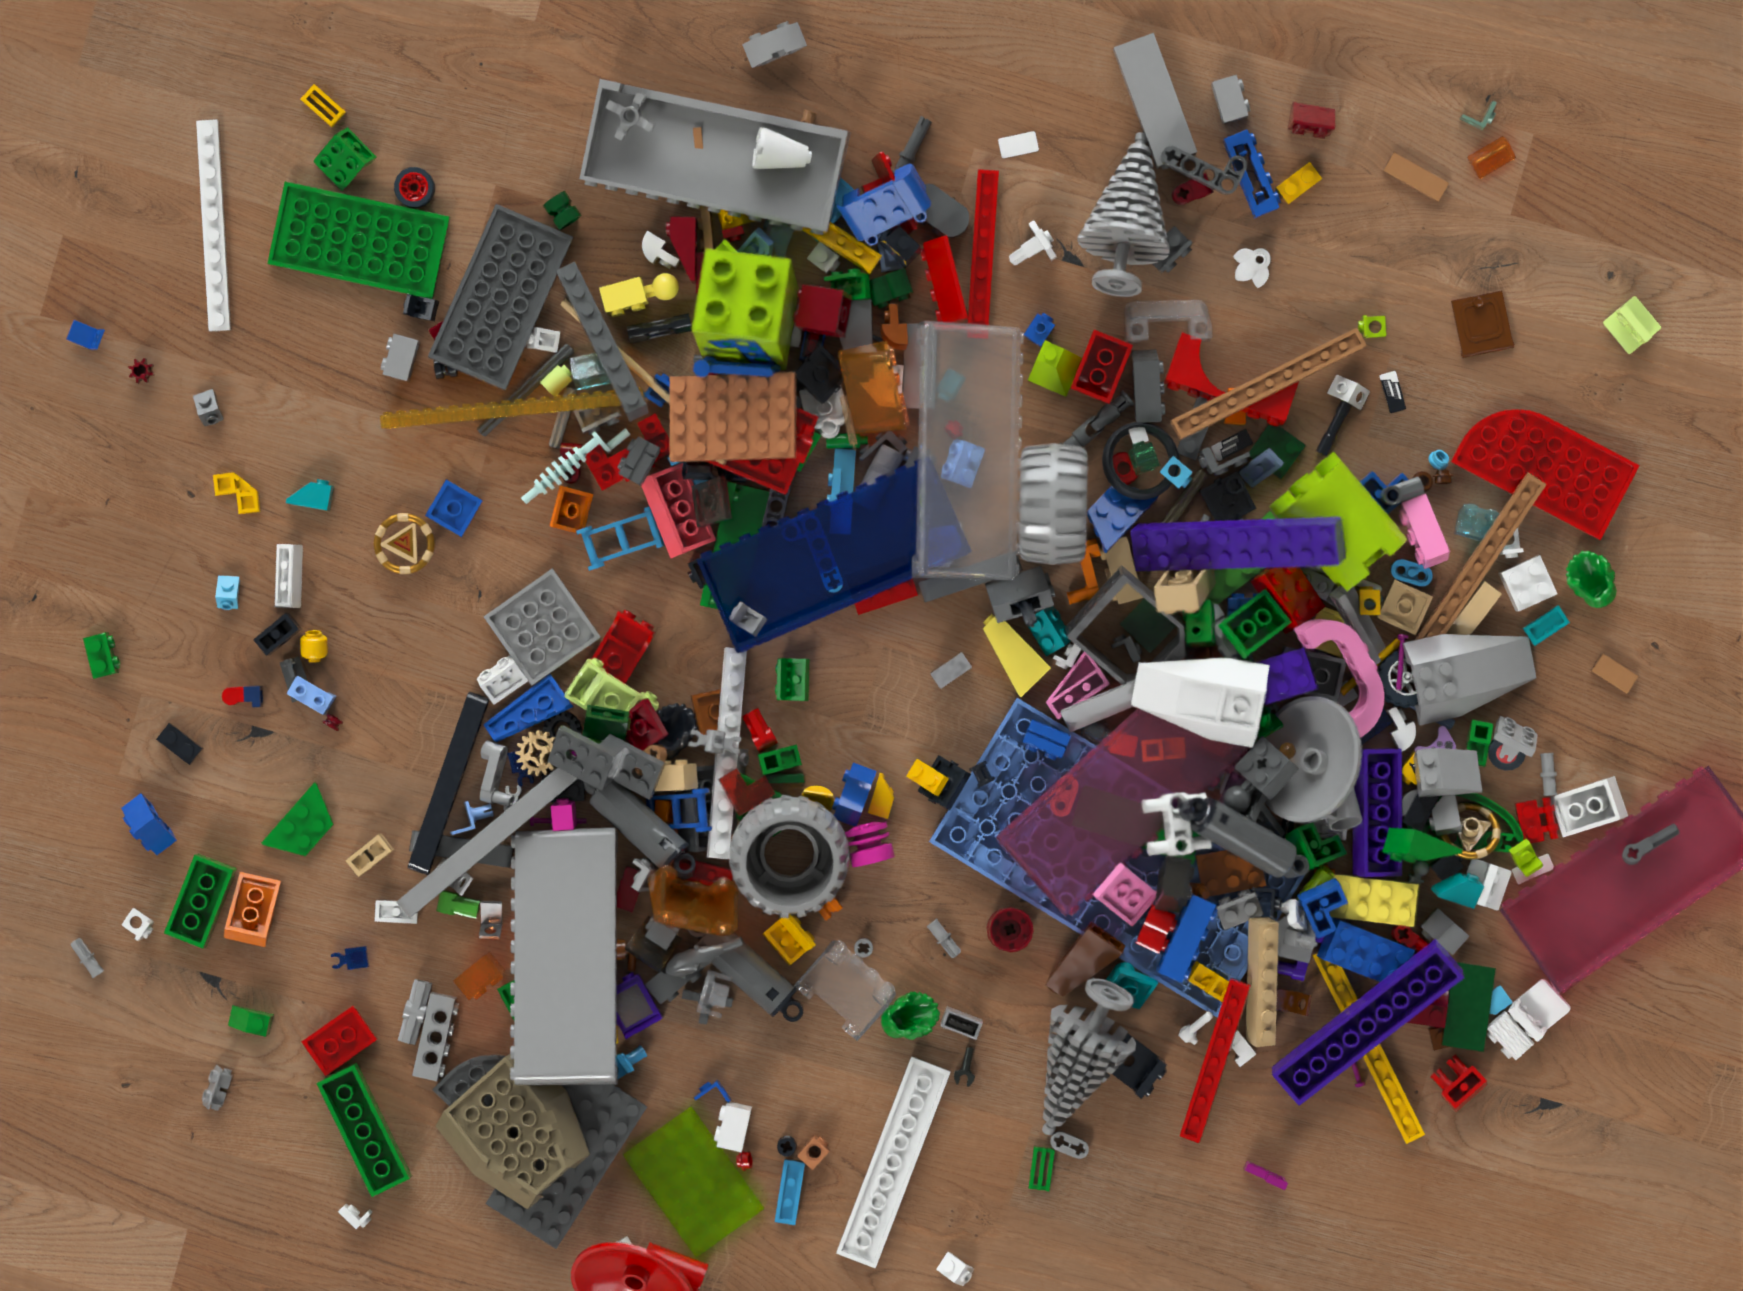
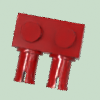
[1430,1054,1487,1112]

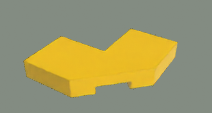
[213,472,260,514]

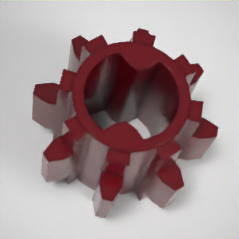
[128,358,155,384]

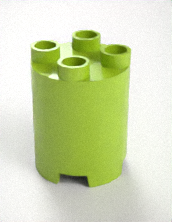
[1269,452,1407,591]

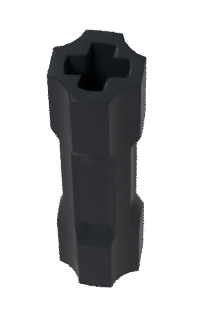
[627,313,692,344]

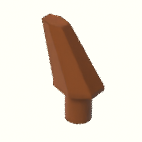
[1182,882,1210,899]

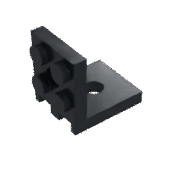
[1112,1033,1167,1099]

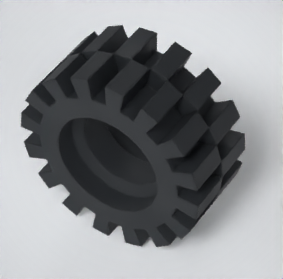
[543,711,582,738]

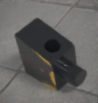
[878,226,921,269]

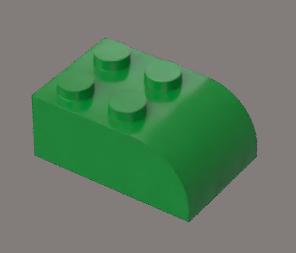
[1217,589,1291,659]

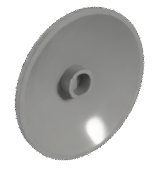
[1265,696,1362,831]

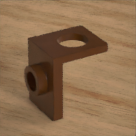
[1276,989,1312,1016]

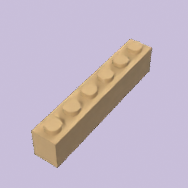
[1246,916,1279,1047]

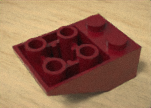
[1288,102,1335,139]

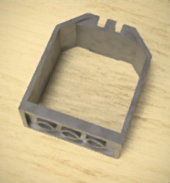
[1065,565,1185,685]

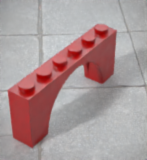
[1164,332,1299,426]

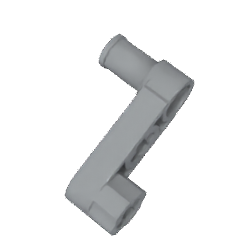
[480,740,515,808]

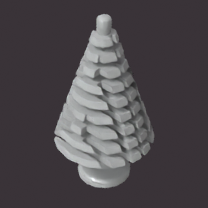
[1077,132,1169,297]
[1042,978,1136,1135]

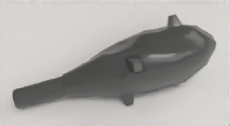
[666,937,744,979]

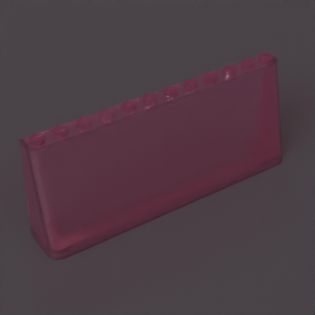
[996,708,1252,917]
[1499,765,1743,995]

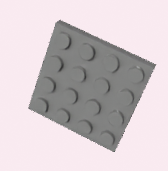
[484,568,601,686]

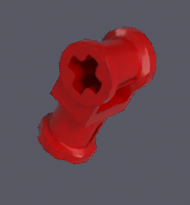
[1391,925,1431,953]

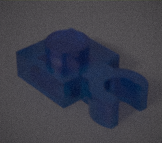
[507,748,534,787]
[331,946,369,970]

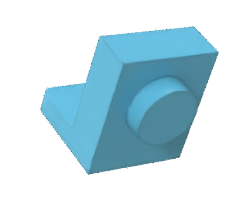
[215,576,240,610]

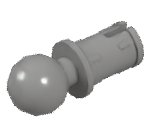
[1408,860,1430,885]

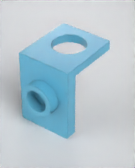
[1160,456,1192,489]

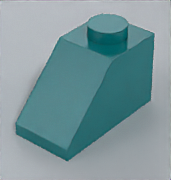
[286,479,334,511]
[1431,873,1485,909]

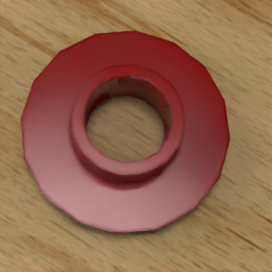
[1113,452,1140,485]

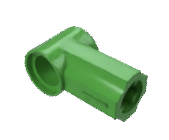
[436,891,480,919]

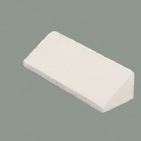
[275,544,303,608]

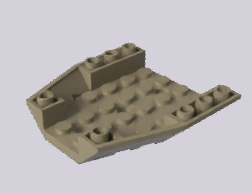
[436,1054,590,1209]

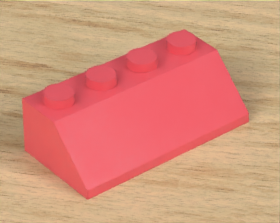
[642,463,716,558]

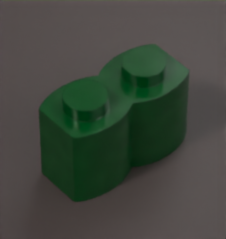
[870,268,914,309]

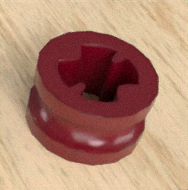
[322,713,343,731]

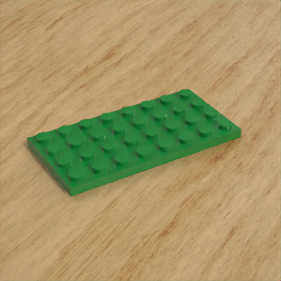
[267,181,450,299]

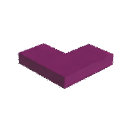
[1244,1161,1288,1190]

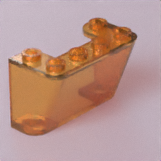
[838,341,910,434]
[647,866,738,936]

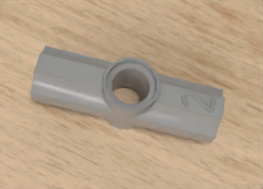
[398,979,432,1045]

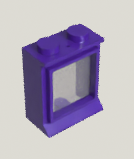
[616,972,664,1039]

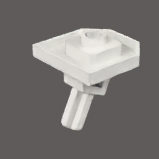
[1009,221,1057,265]

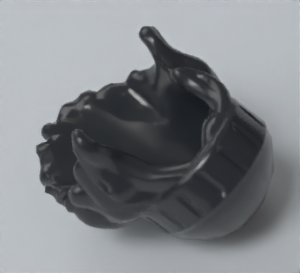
[654,703,698,760]

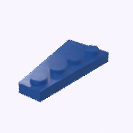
[483,674,574,743]

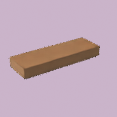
[1383,152,1449,202]

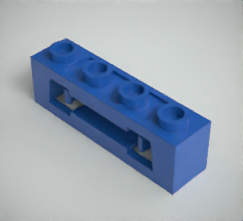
[1223,129,1281,219]

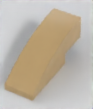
[1446,581,1502,635]

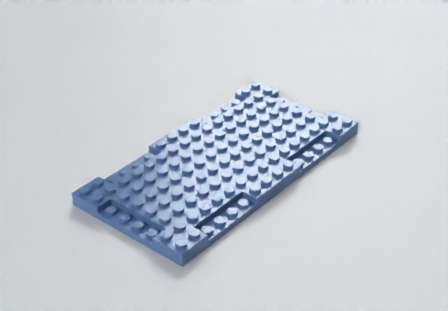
[929,698,1305,1018]

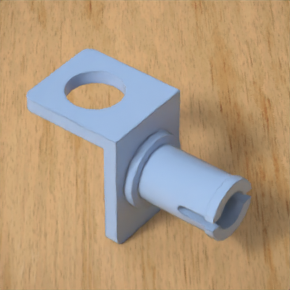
[450,801,494,835]

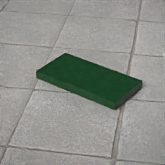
[1441,962,1496,1052]

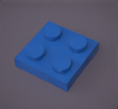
[425,479,483,537]

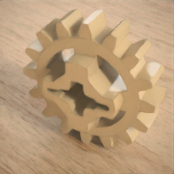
[515,730,556,776]

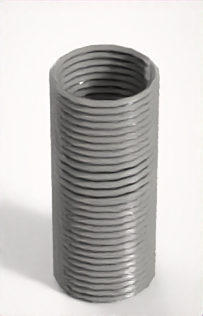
[852,444,904,512]

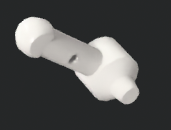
[1178,1011,1213,1045]

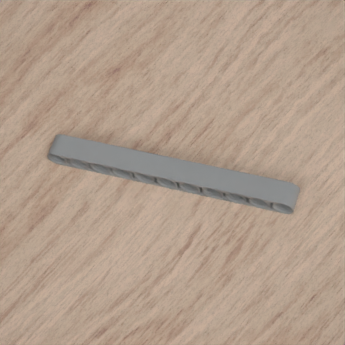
[396,755,578,918]

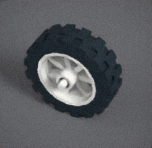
[1377,651,1418,708]

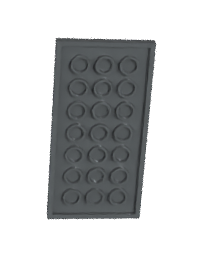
[428,204,573,391]
[485,1084,648,1249]

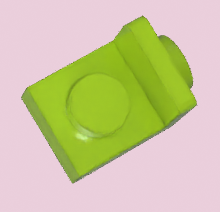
[1509,839,1543,877]

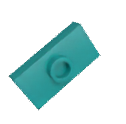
[1522,605,1570,646]

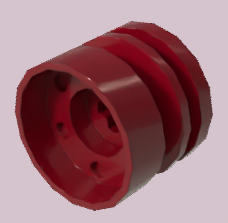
[986,907,1034,952]

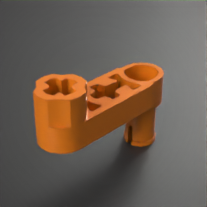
[1067,538,1101,605]

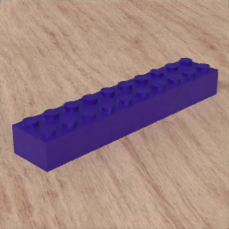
[1130,517,1346,571]
[1272,939,1464,1106]

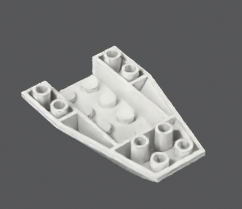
[1131,658,1269,747]

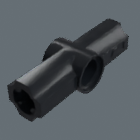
[682,461,746,482]

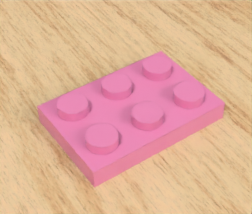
[1093,863,1160,927]

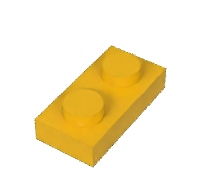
[1276,162,1322,204]
[906,759,949,796]

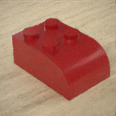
[1070,329,1133,404]

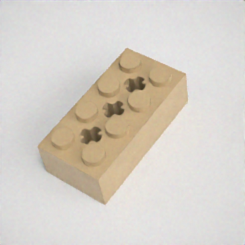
[1154,569,1216,614]

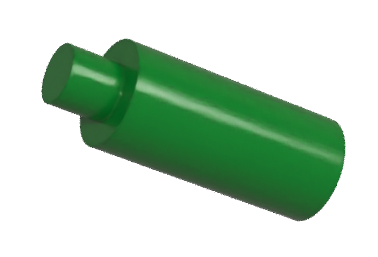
[826,433,868,449]

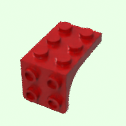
[591,609,656,684]

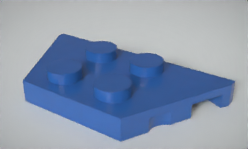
[1087,486,1159,553]

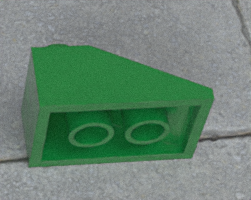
[1382,828,1463,863]

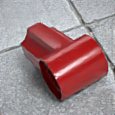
[742,708,778,753]

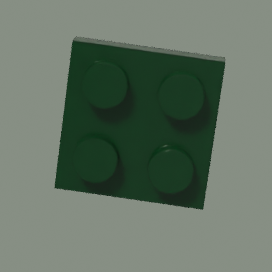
[1249,424,1306,479]

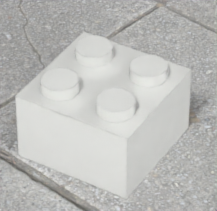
[1498,556,1557,611]
[714,1102,752,1152]

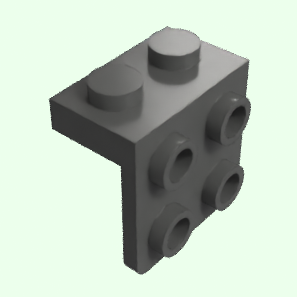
[1197,447,1251,477]

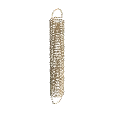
[840,390,858,451]

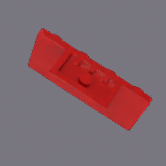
[861,151,918,235]

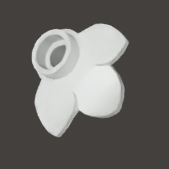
[1233,248,1271,288]

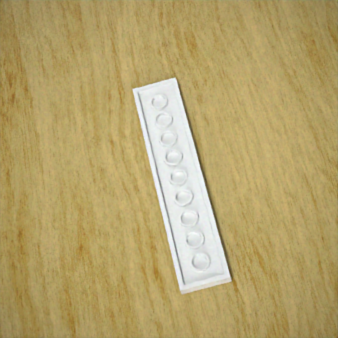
[836,1056,951,1268]

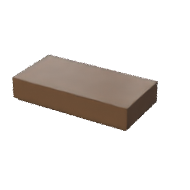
[1591,653,1639,694]

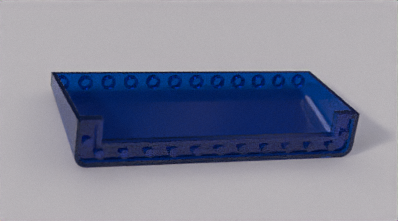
[697,457,971,654]

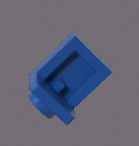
[644,373,670,408]

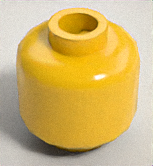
[300,630,328,663]

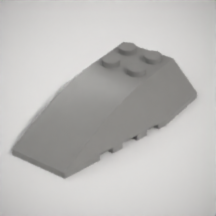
[1403,634,1537,725]

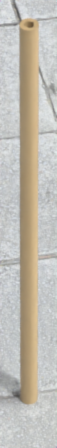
[560,299,670,404]

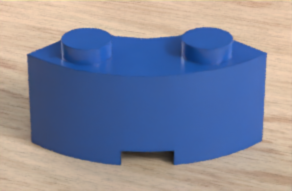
[832,763,877,826]

